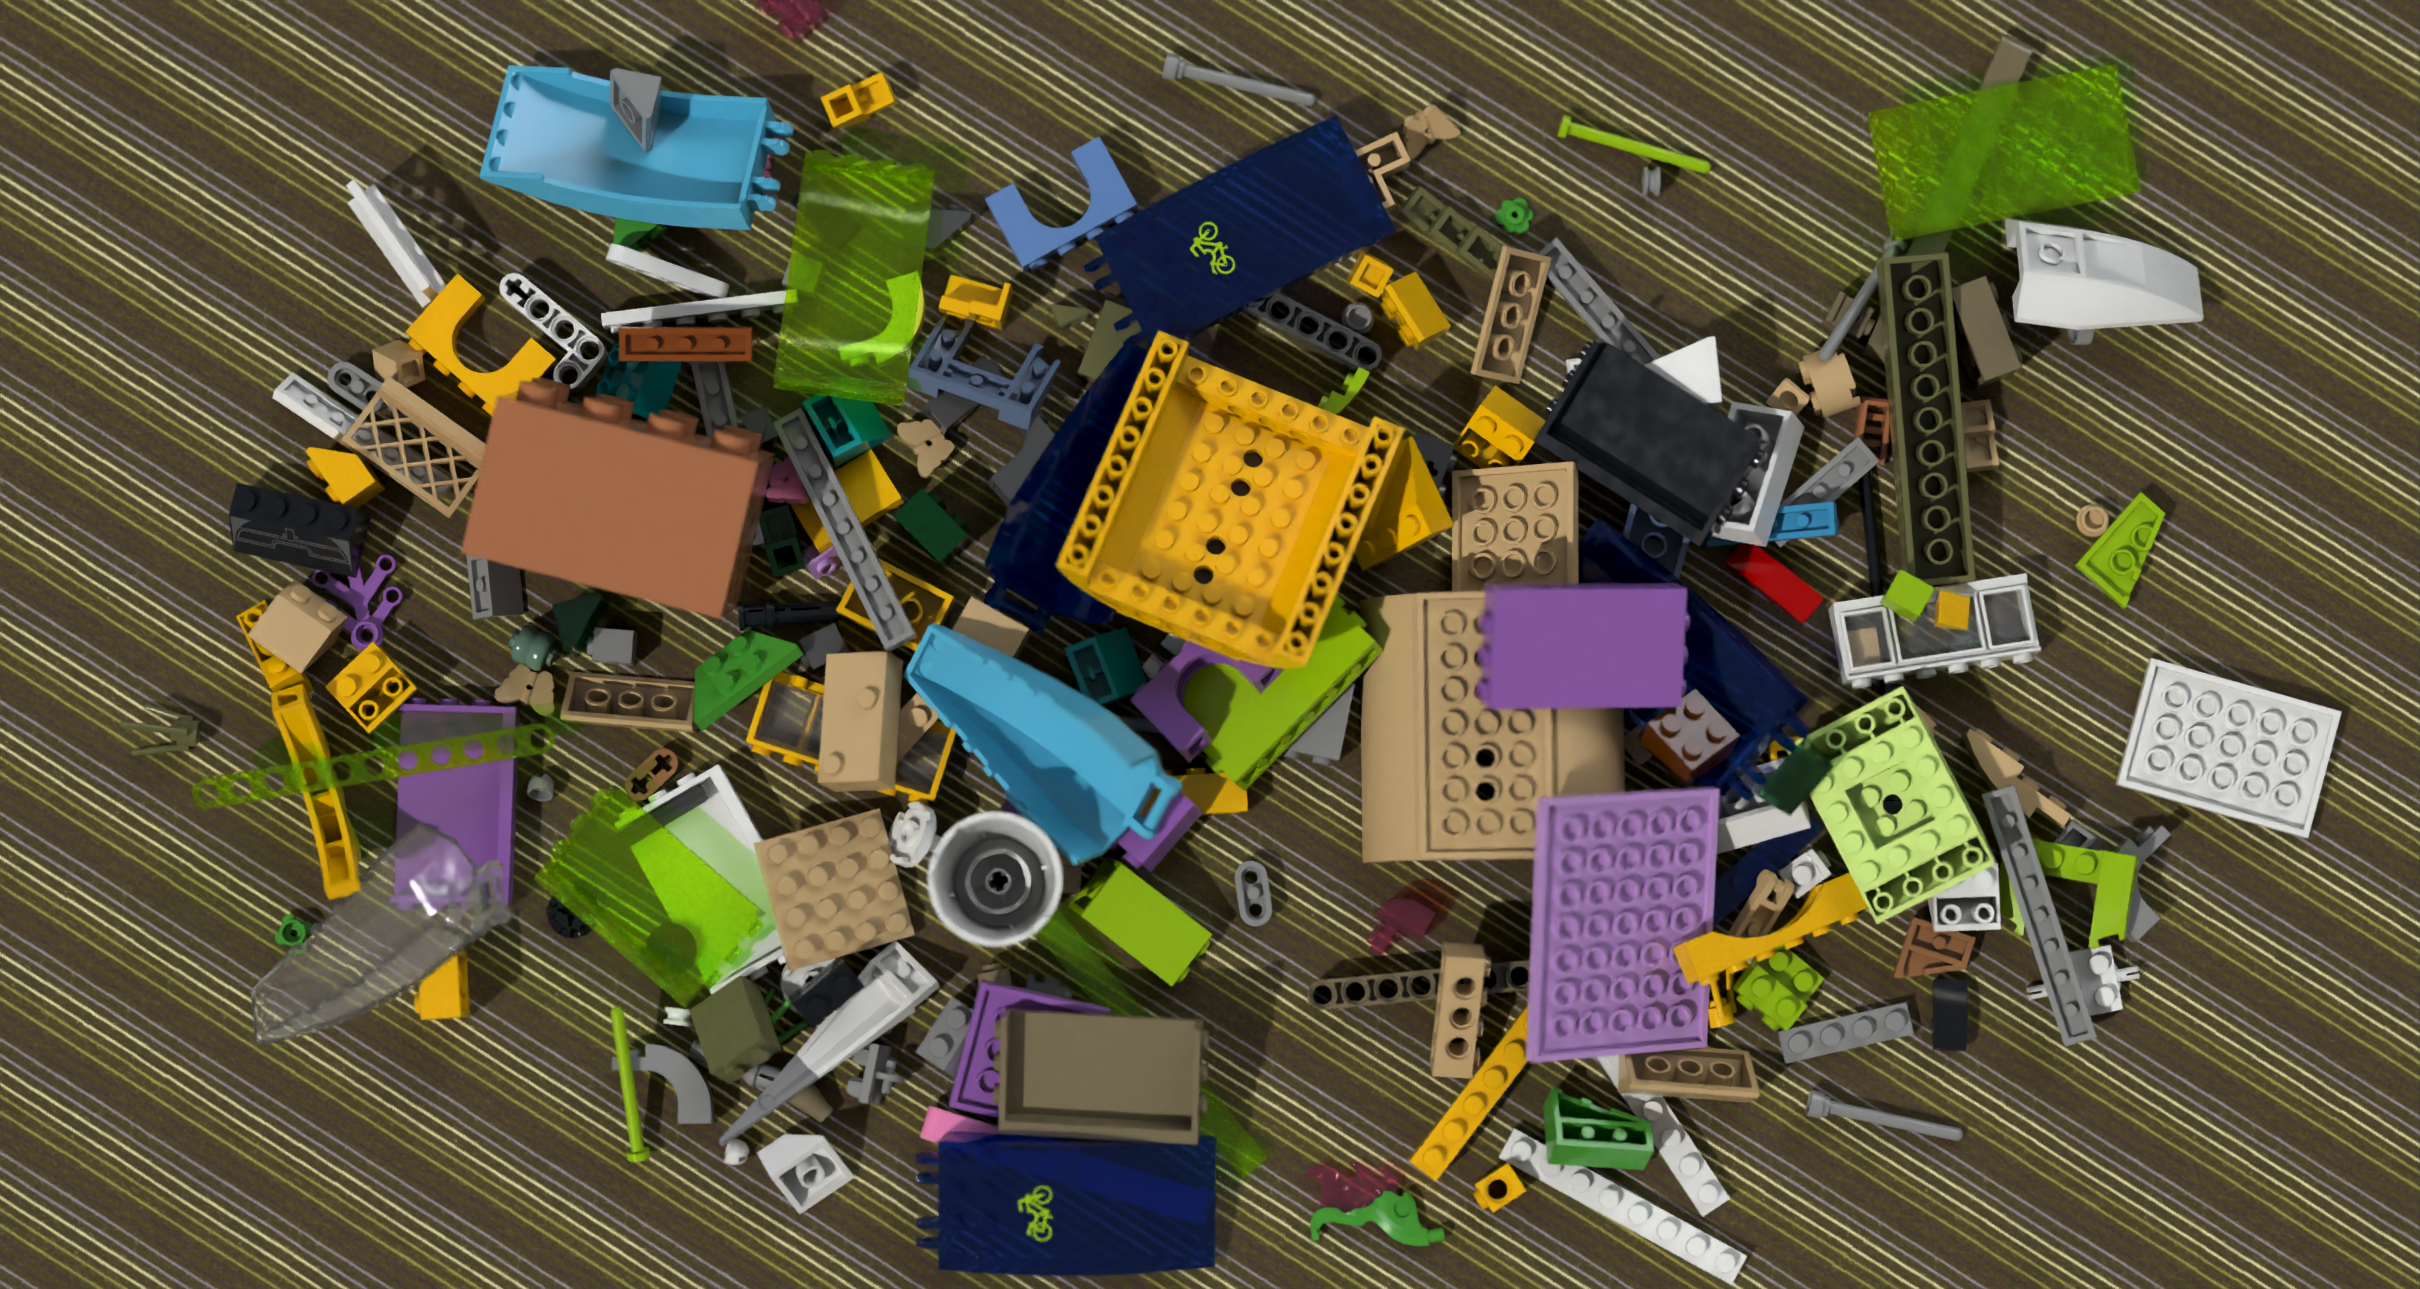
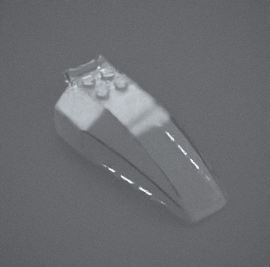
[251,823,510,1045]

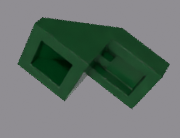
[759,504,806,577]

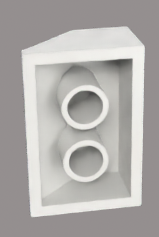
[1699,756,1811,855]

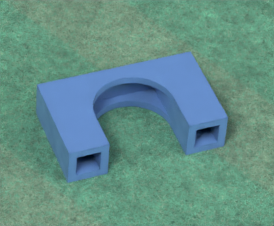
[985,136,1138,272]

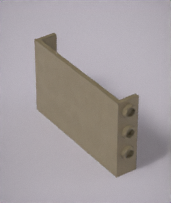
[993,1009,1210,1145]

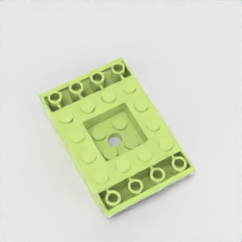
[1785,686,1996,924]

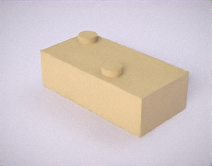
[818,651,903,792]

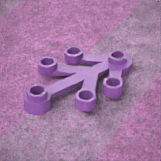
[312,554,404,651]

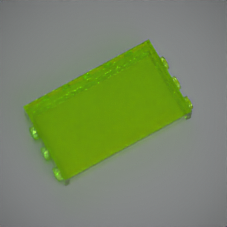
[534,785,766,1008]

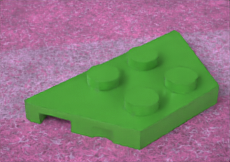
[694,629,804,731]

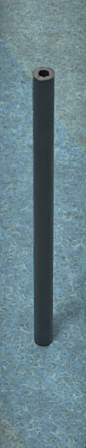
[1859,470,1894,696]

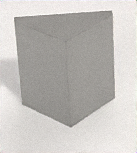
[610,68,661,153]

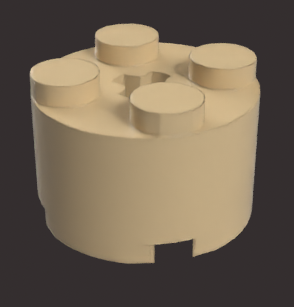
[1798,345,1861,418]

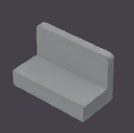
[466,555,524,620]

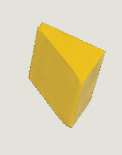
[1934,591,1970,630]

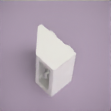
[1927,863,2001,932]

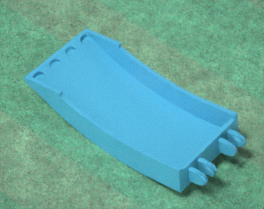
[479,65,794,230]

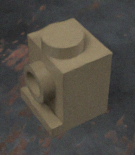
[1822,291,1876,342]

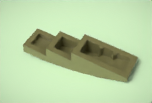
[1398,186,1502,282]

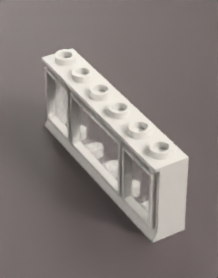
[1828,573,2041,689]

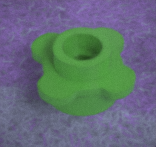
[275,914,314,952]

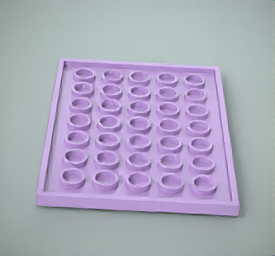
[1526,786,1720,1063]

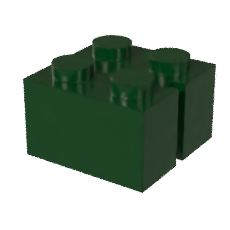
[893,488,971,568]

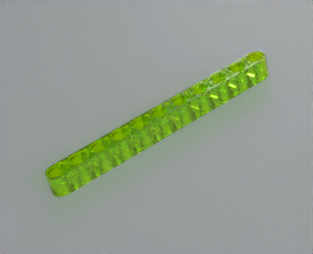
[192,723,556,808]

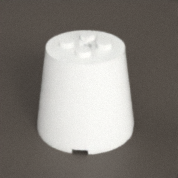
[928,812,1063,947]

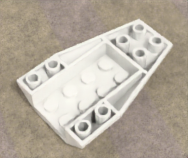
[2005,218,2204,330]

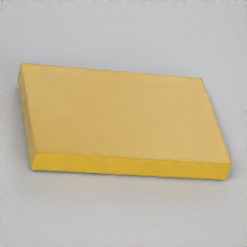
[790,449,904,554]

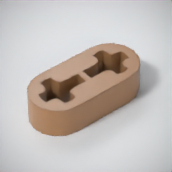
[625,748,680,801]

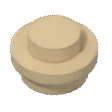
[2076,504,2109,537]

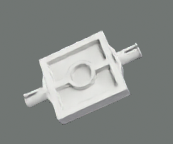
[2026,944,2140,1016]

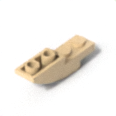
[1962,728,2072,828]

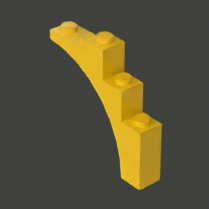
[271,684,361,900]

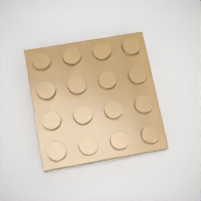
[1452,461,1578,592]
[753,808,915,971]

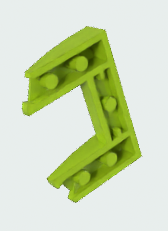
[1998,838,2140,949]

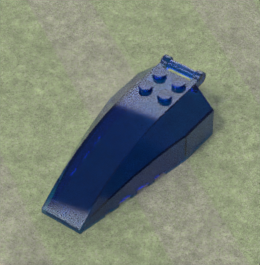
[984,341,1149,634]

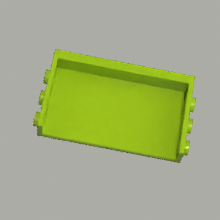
[1184,594,1384,791]

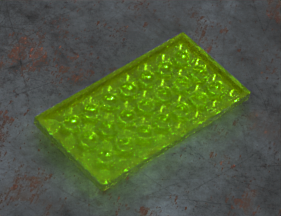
[1867,64,2141,242]

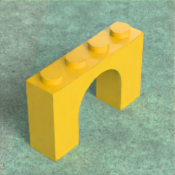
[406,273,559,417]

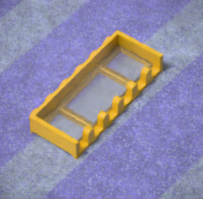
[746,672,957,805]

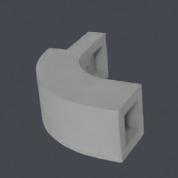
[2113,825,2171,942]
[612,1044,714,1124]

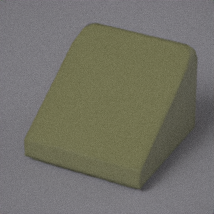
[1050,304,1090,331]

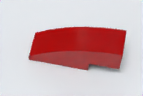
[1724,544,1824,626]

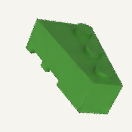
[1543,1086,1654,1170]

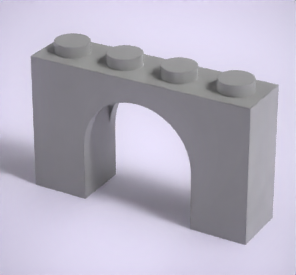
[1280,683,1355,767]

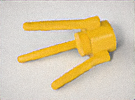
[1708,969,1738,1029]

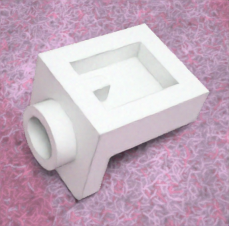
[1777,848,1832,899]

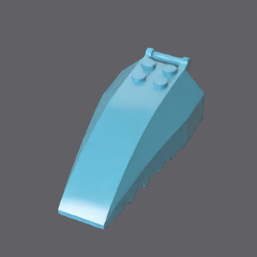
[903,623,1182,865]

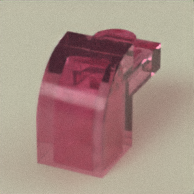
[1366,898,1436,957]

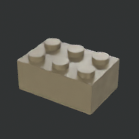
[1951,276,2023,390]

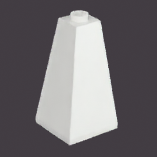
[1645,336,1722,410]

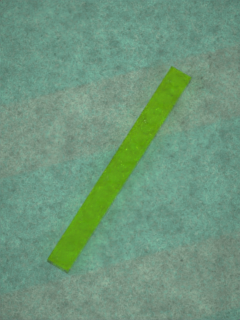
[1035,908,1268,1179]

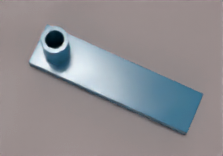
[1707,502,1840,547]

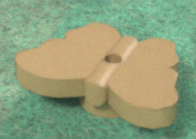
[1403,105,1461,160]
[897,419,954,478]
[495,664,555,716]

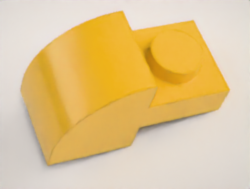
[820,72,897,128]

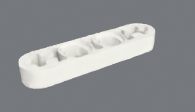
[606,243,730,299]

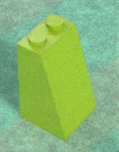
[1068,854,1212,986]

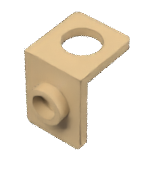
[1766,378,1811,416]

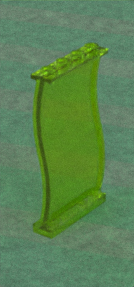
[773,150,935,406]

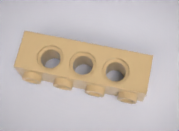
[1430,942,1491,1079]

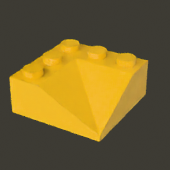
[1354,436,1454,571]

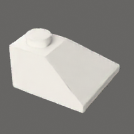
[757,1134,855,1214]

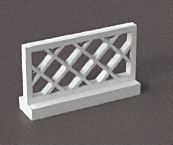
[346,180,446,309]

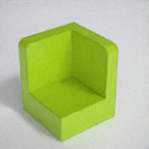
[1880,570,1935,622]

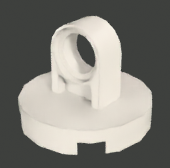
[888,802,942,868]

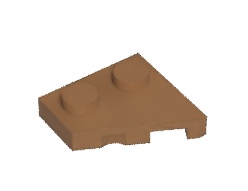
[1892,917,1976,979]

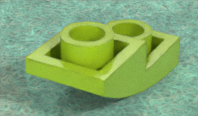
[1318,367,1370,415]

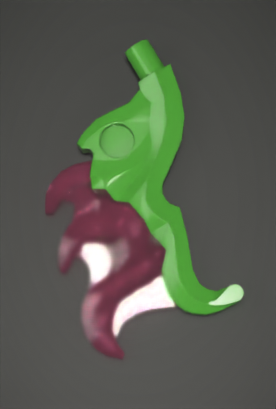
[1304,1163,1445,1246]

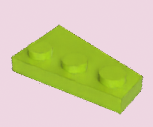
[2074,492,2166,609]

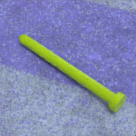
[1557,114,1711,174]
[610,1006,651,1162]

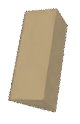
[1470,245,1551,384]
[560,671,698,733]
[1618,1048,1760,1102]

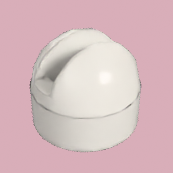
[723,1138,750,1165]

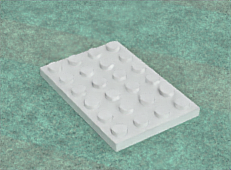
[2115,658,2342,838]

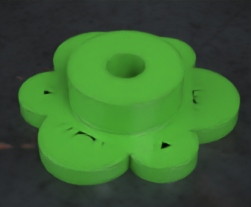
[1495,198,1533,234]

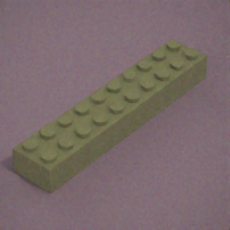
[1876,252,1975,585]

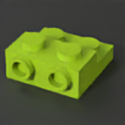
[1732,945,1825,1032]

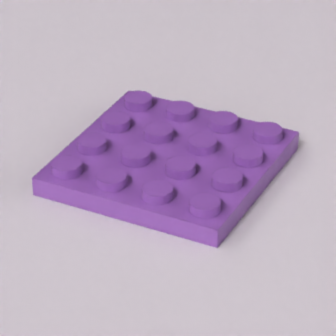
[949,979,1110,1118]

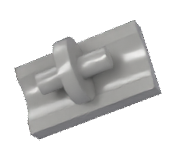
[846,1043,903,1105]

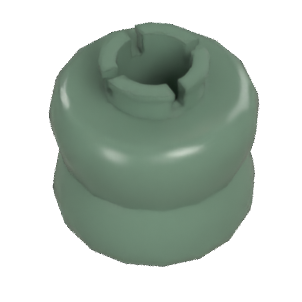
[508,624,559,671]

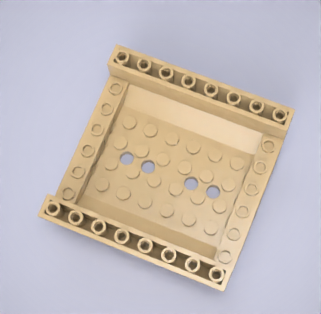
[1360,591,1625,863]

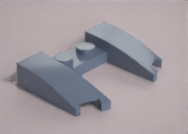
[907,319,1061,430]

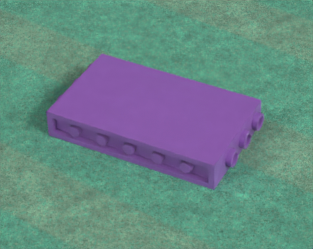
[1477,583,1689,709]
[389,698,520,911]

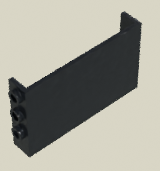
[1534,339,1768,546]

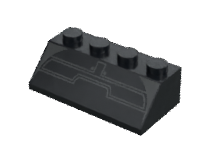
[229,483,372,578]

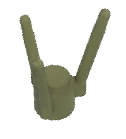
[119,704,201,756]

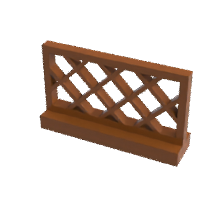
[619,327,758,361]

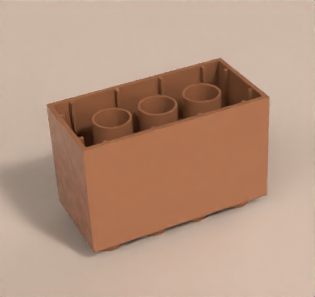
[461,377,775,619]

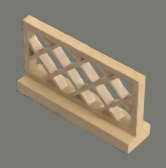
[341,375,486,518]

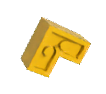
[938,275,1013,330]

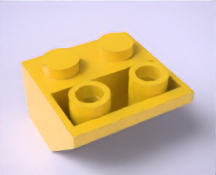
[1380,271,1451,351]
[1453,385,1545,468]
[305,447,386,509]
[325,641,418,735]

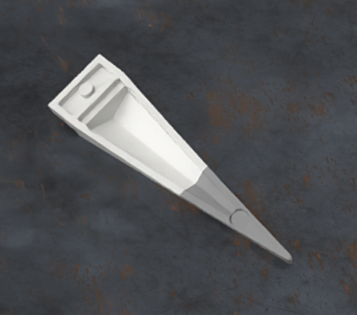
[719,941,939,1146]

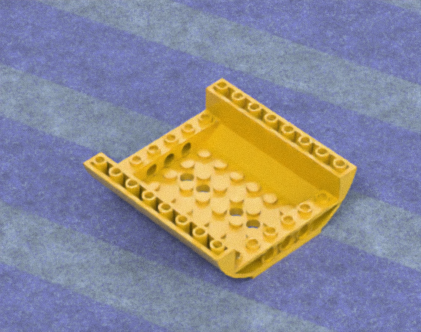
[1056,330,1405,669]

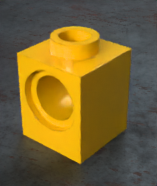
[1346,250,1394,298]
[1472,1162,1526,1212]

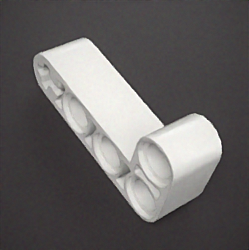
[499,273,608,394]

